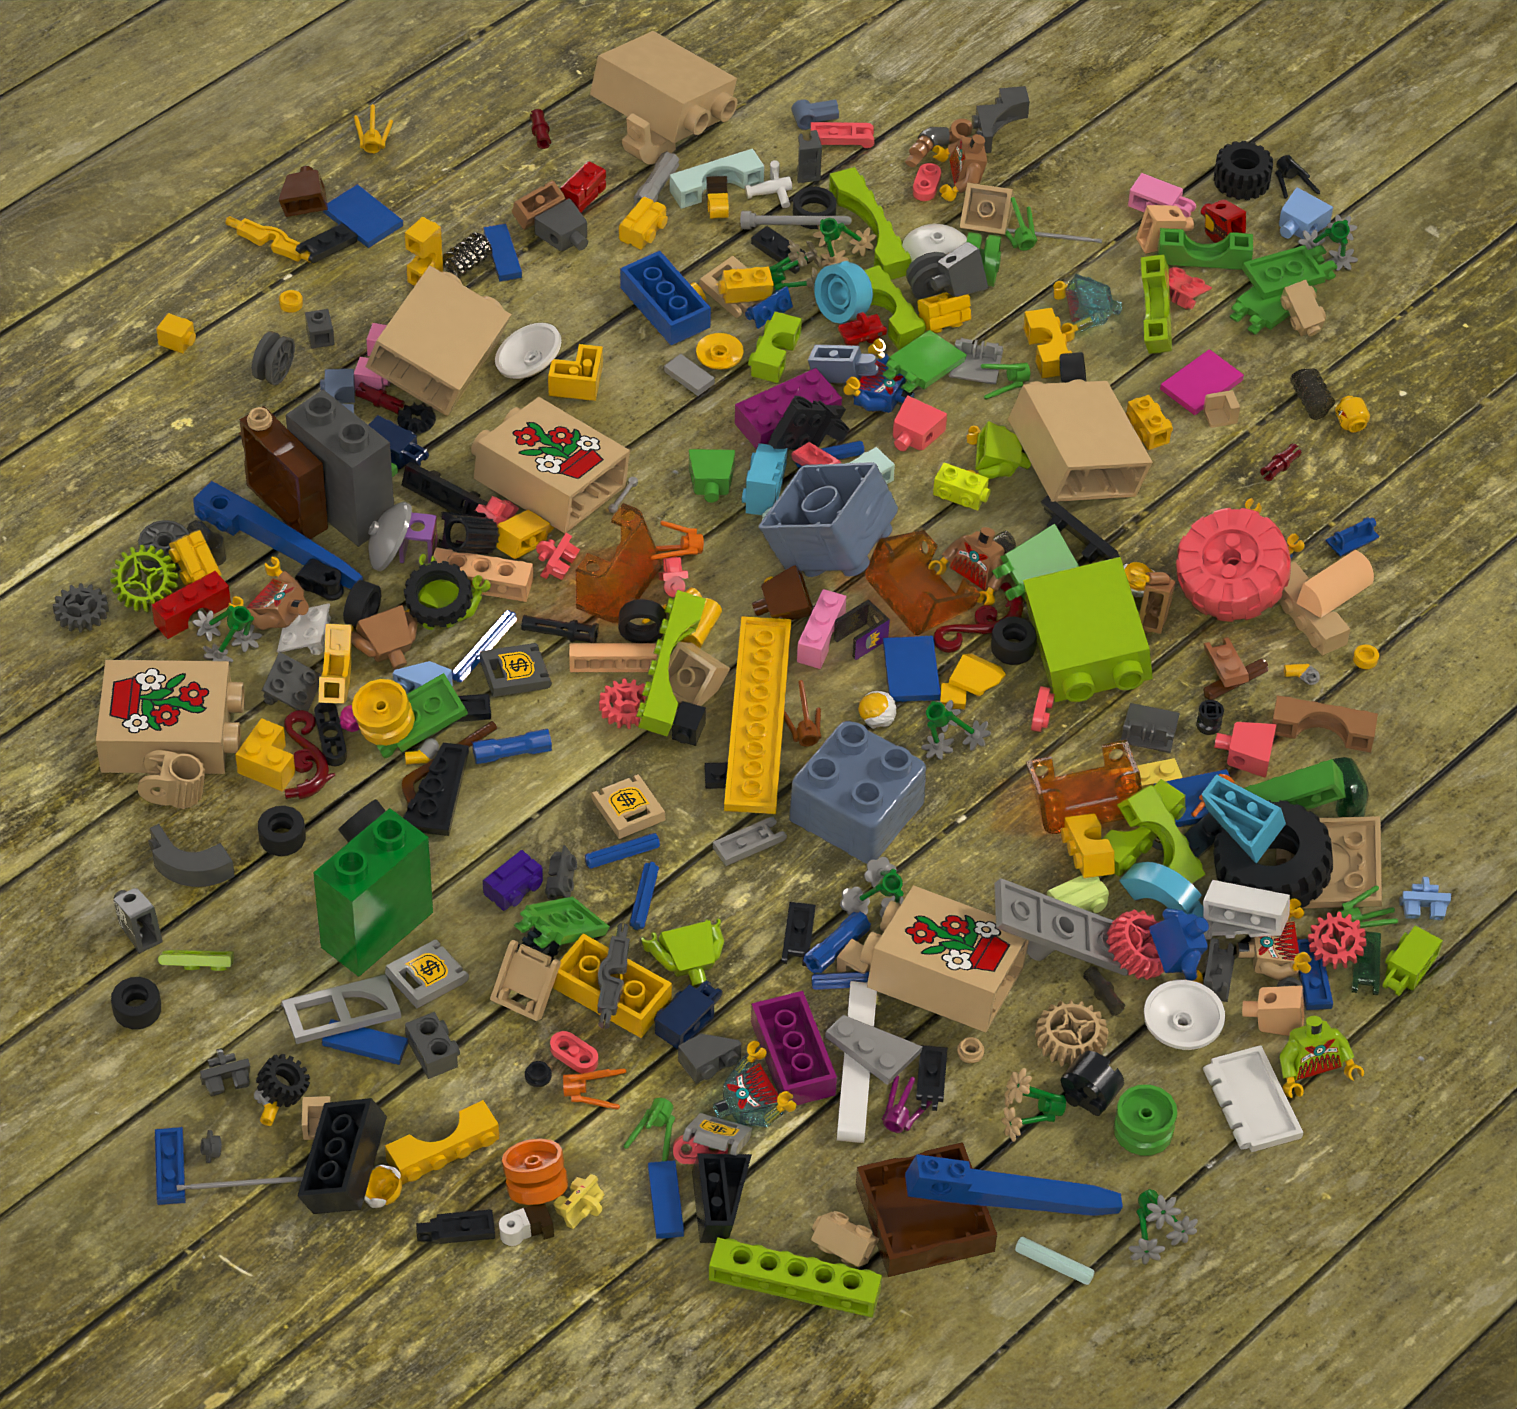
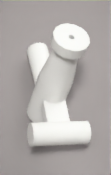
[745,160,792,208]

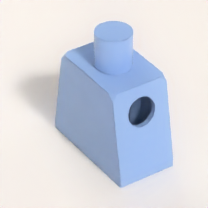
[1279,187,1333,239]

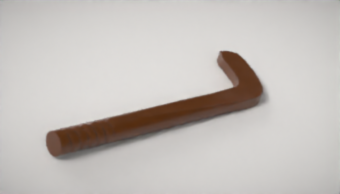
[402,721,497,804]

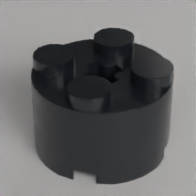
[1060,1051,1124,1116]

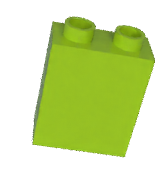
[1023,557,1153,702]

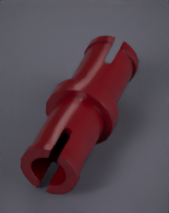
[530,109,551,149]
[355,382,405,415]
[1260,443,1302,481]

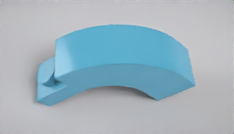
[1119,862,1204,918]

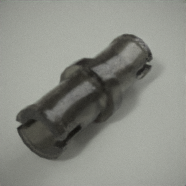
[1083,966,1126,1016]

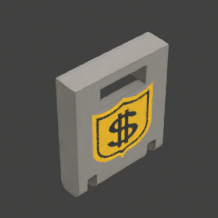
[385,940,469,1009]
[683,1113,752,1156]

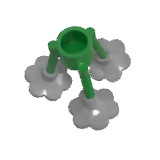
[840,857,904,918]

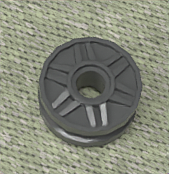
[906,252,947,300]
[251,331,295,385]
[138,520,189,573]

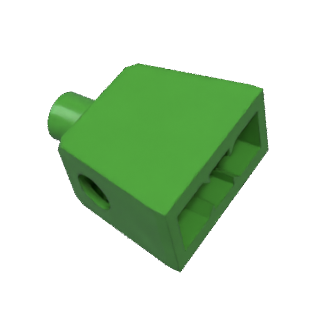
[689,449,735,503]

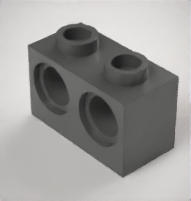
[405,1012,460,1079]

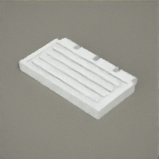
[1203,1045,1303,1152]

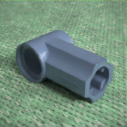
[791,99,839,130]

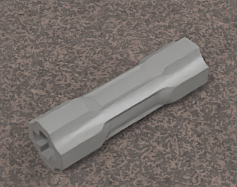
[633,151,679,206]

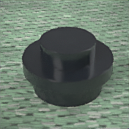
[525,1061,552,1087]

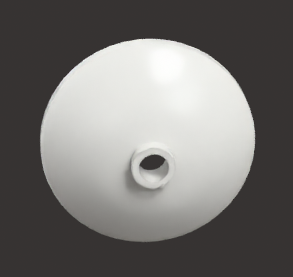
[902,224,967,262]
[495,323,562,379]
[1144,980,1225,1050]

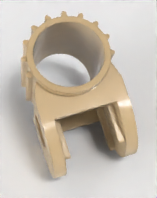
[137,750,205,809]

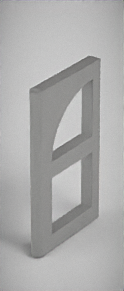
[281,974,401,1044]

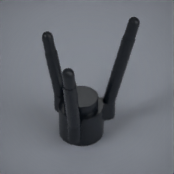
[1275,155,1320,199]

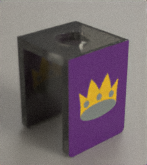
[834,599,890,660]

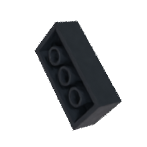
[297,1098,387,1214]

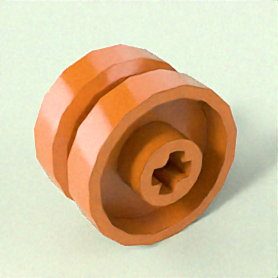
[502,1139,568,1205]

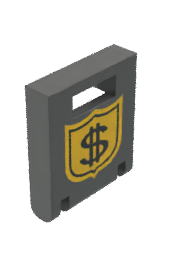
[479,643,552,697]

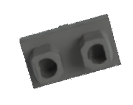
[200,1048,250,1096]

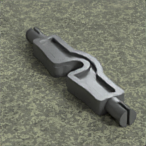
[598,923,630,1029]

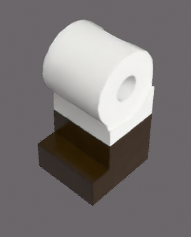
[499,1203,554,1246]

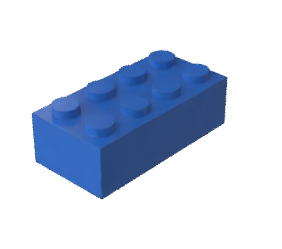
[620,251,711,345]

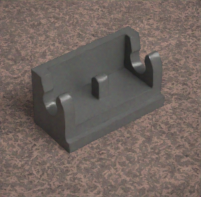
[797,130,822,183]
[1203,938,1235,1002]

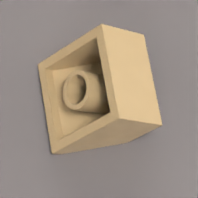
[960,183,1014,235]
[668,642,730,706]

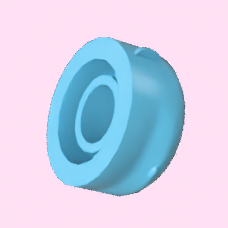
[814,261,873,324]

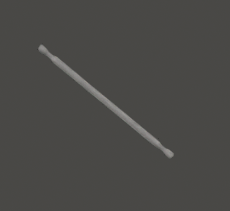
[1007,228,1102,243]
[177,1176,303,1191]

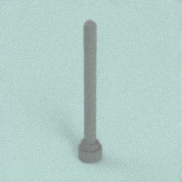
[740,211,852,229]

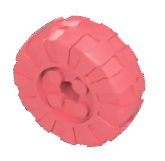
[1176,508,1291,622]

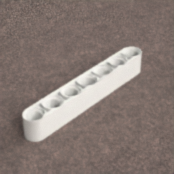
[837,981,877,1143]

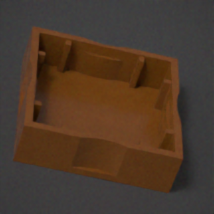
[239,406,328,539]
[856,1142,997,1277]

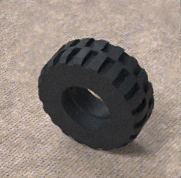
[1213,800,1333,909]

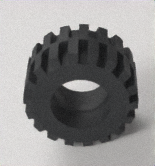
[1213,141,1273,200]

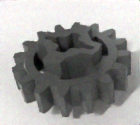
[53,583,109,633]

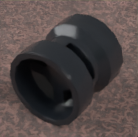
[1196,700,1224,735]

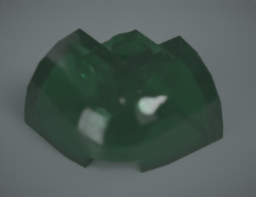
[1333,757,1369,817]

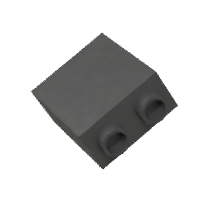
[286,389,394,547]

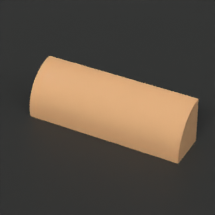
[1296,549,1374,618]
[569,643,671,672]

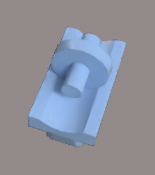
[1399,877,1451,920]

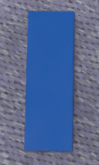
[483,224,522,282]
[1297,939,1333,1010]
[322,1019,408,1065]
[155,1127,186,1205]
[648,1160,684,1239]

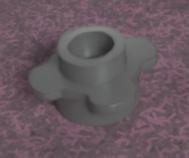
[200,1130,222,1163]

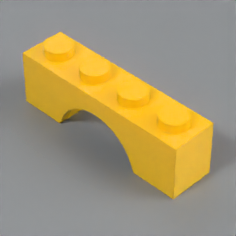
[385,1100,499,1185]

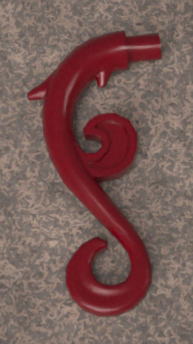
[933,582,1024,653]
[284,710,335,800]

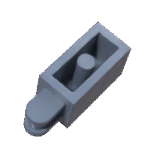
[808,345,879,383]

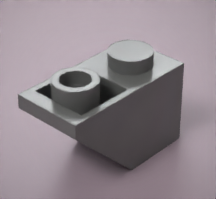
[678,1034,742,1083]

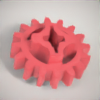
[599,679,646,729]
[1308,911,1366,969]

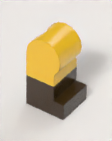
[706,176,729,219]

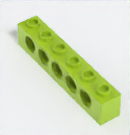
[709,1237,882,1318]

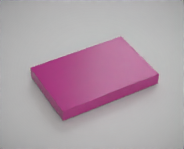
[1160,349,1244,415]

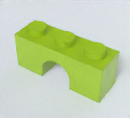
[748,312,802,383]

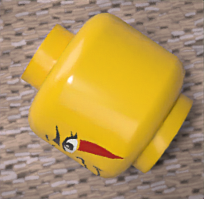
[1335,396,1370,433]

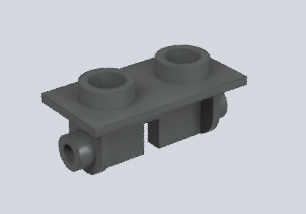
[545,845,577,900]

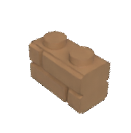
[512,180,566,230]

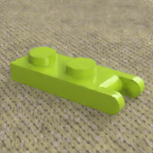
[158,950,234,971]

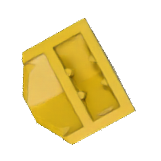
[949,654,1006,696]

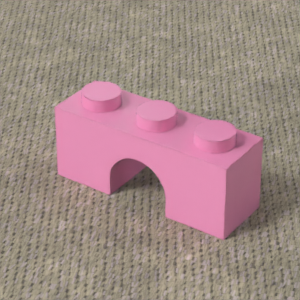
[354,323,391,392]
[797,589,846,669]

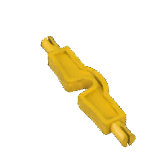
[225,216,315,264]

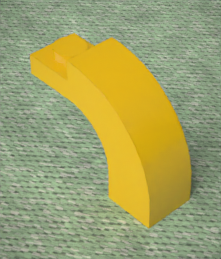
[318,623,352,703]

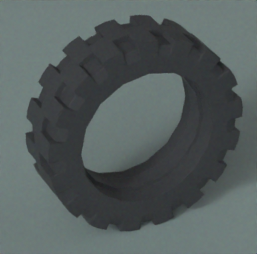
[404,561,473,628]

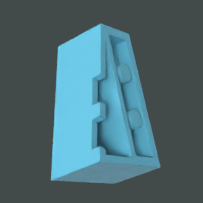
[742,443,787,515]
[1202,774,1286,863]

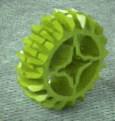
[110,545,179,612]

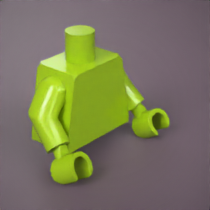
[418,553,491,630]
[641,919,724,988]

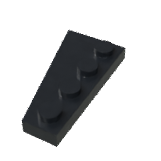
[403,742,469,836]

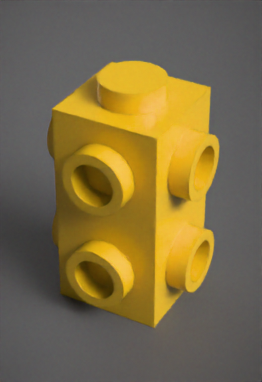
[718,267,774,304]
[1125,395,1173,450]

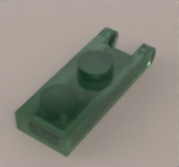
[1351,931,1381,995]

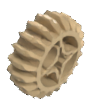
[1035,999,1109,1067]

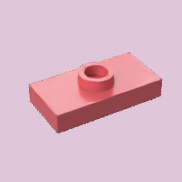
[791,442,841,466]

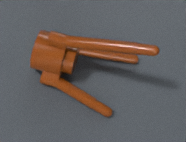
[784,680,822,747]

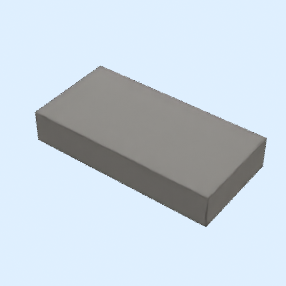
[664,354,715,396]

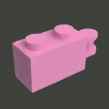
[1128,173,1196,218]

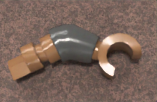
[905,119,973,167]

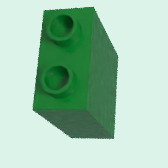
[313,808,433,977]

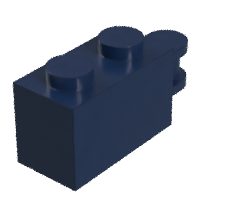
[368,415,429,469]
[654,980,723,1050]

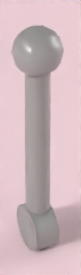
[608,477,638,513]

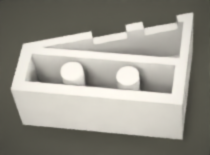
[1203,880,1290,939]

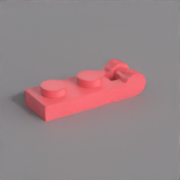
[811,122,874,148]

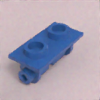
[745,286,793,329]
[1325,517,1379,557]

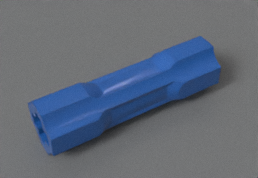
[472,729,552,764]
[803,911,871,974]

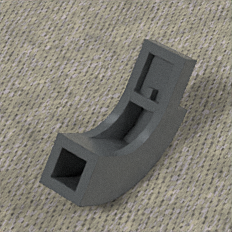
[148,824,235,887]

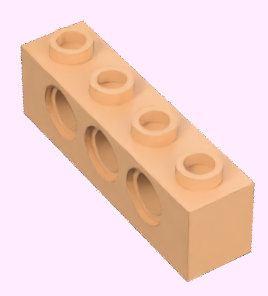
[433,548,533,602]

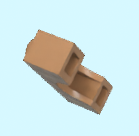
[1272,695,1378,753]

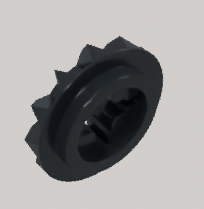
[397,402,436,434]

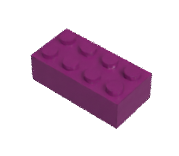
[735,368,842,450]
[751,991,837,1105]

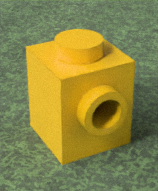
[156,313,196,354]

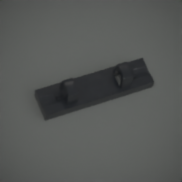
[401,462,488,518]
[1041,495,1120,564]

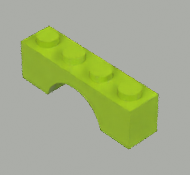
[1141,255,1172,354]
[864,265,926,350]
[1103,779,1186,877]
[1117,784,1206,884]

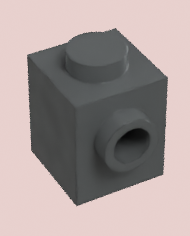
[305,309,335,349]

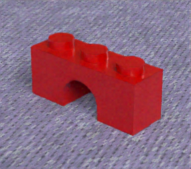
[151,571,231,639]

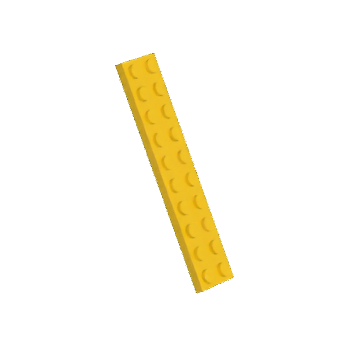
[724,616,791,814]

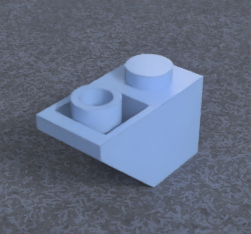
[393,661,453,694]

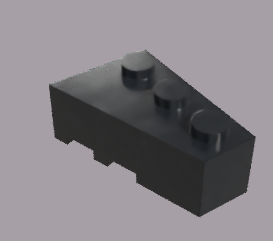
[692,1154,752,1243]

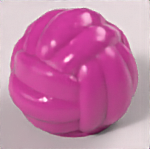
[340,705,360,732]

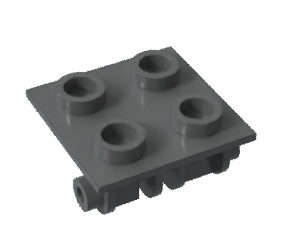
[261,652,322,711]
[1120,703,1180,753]

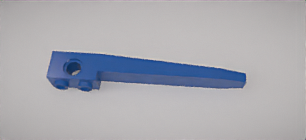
[193,481,363,589]
[905,1154,1123,1216]

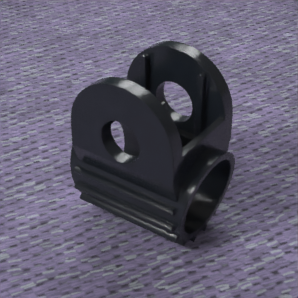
[437,512,500,554]

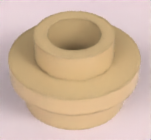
[247,407,272,431]
[957,1037,984,1063]

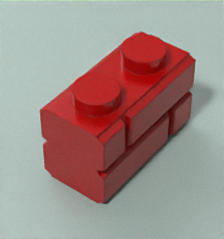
[560,161,606,212]

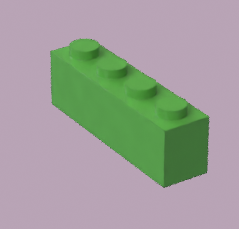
[1244,759,1345,810]

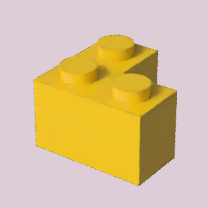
[548,344,603,401]
[235,718,295,792]

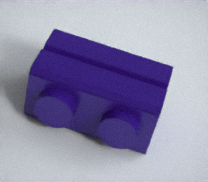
[483,850,543,911]

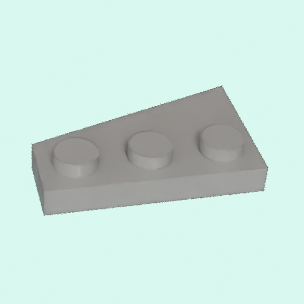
[825,1015,922,1085]

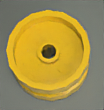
[352,679,415,746]

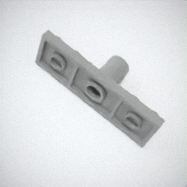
[994,878,1128,976]

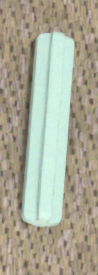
[1015,1237,1094,1285]

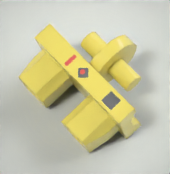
[553,1174,604,1229]

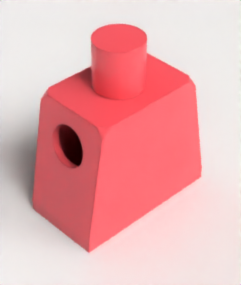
[893,396,947,451]
[1214,722,1276,777]

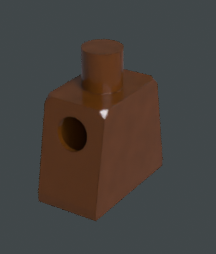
[279,166,328,217]
[752,565,814,620]

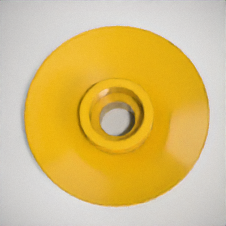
[696,333,744,370]

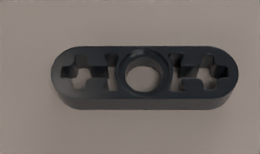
[314,703,347,767]

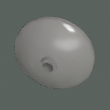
[368,502,412,572]

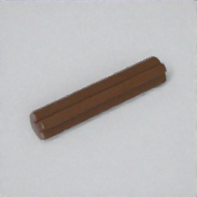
[1203,659,1269,700]

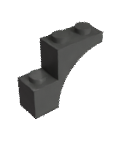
[972,86,1030,153]

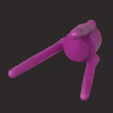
[882,1075,932,1133]

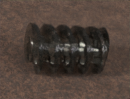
[442,232,492,279]
[1290,368,1335,420]

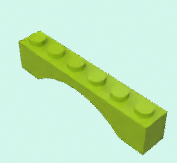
[829,167,912,280]
[636,590,706,736]

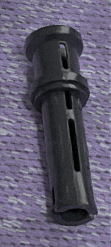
[521,615,599,643]

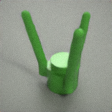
[1005,197,1038,251]
[981,362,1030,399]
[1337,886,1398,928]
[624,1098,675,1161]

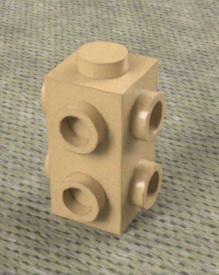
[1280,280,1326,337]
[811,1211,879,1268]

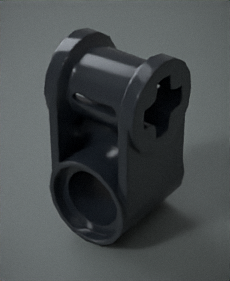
[295,558,344,601]

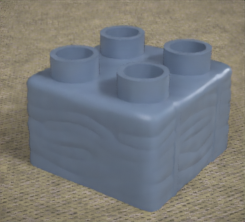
[759,462,898,577]
[789,721,926,864]

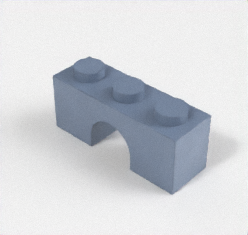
[320,369,355,413]

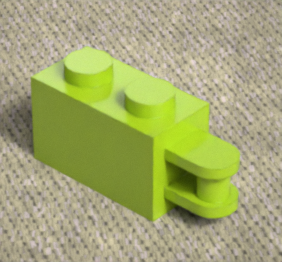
[1382,925,1443,996]

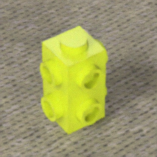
[933,463,991,511]

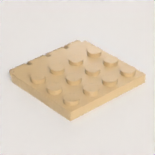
[1276,816,1382,909]

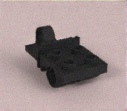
[768,396,850,449]

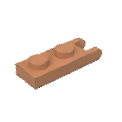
[1204,637,1249,687]

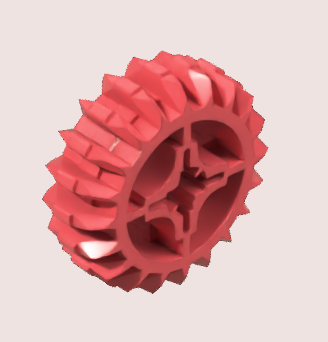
[1106,909,1165,980]

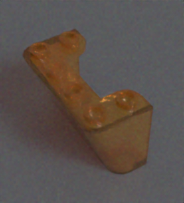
[576,503,662,623]
[865,530,981,635]
[1026,740,1142,834]

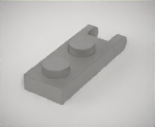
[713,817,787,867]

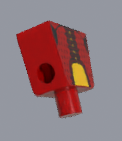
[1201,200,1246,243]

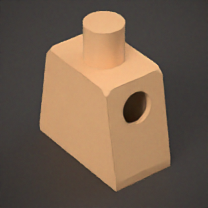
[1136,205,1194,254]
[1242,986,1305,1036]

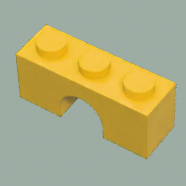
[405,217,443,286]
[1023,308,1072,379]
[1061,813,1115,878]

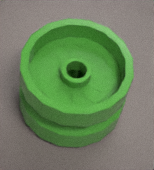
[966,232,1001,287]
[1114,1085,1177,1156]

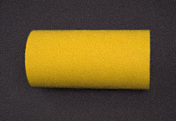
[681,598,722,648]

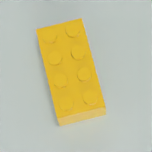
[553,934,672,1038]

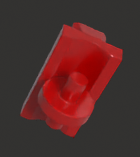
[838,312,887,346]

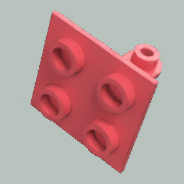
[1169,267,1212,309]

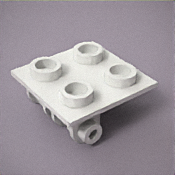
[277,603,331,655]

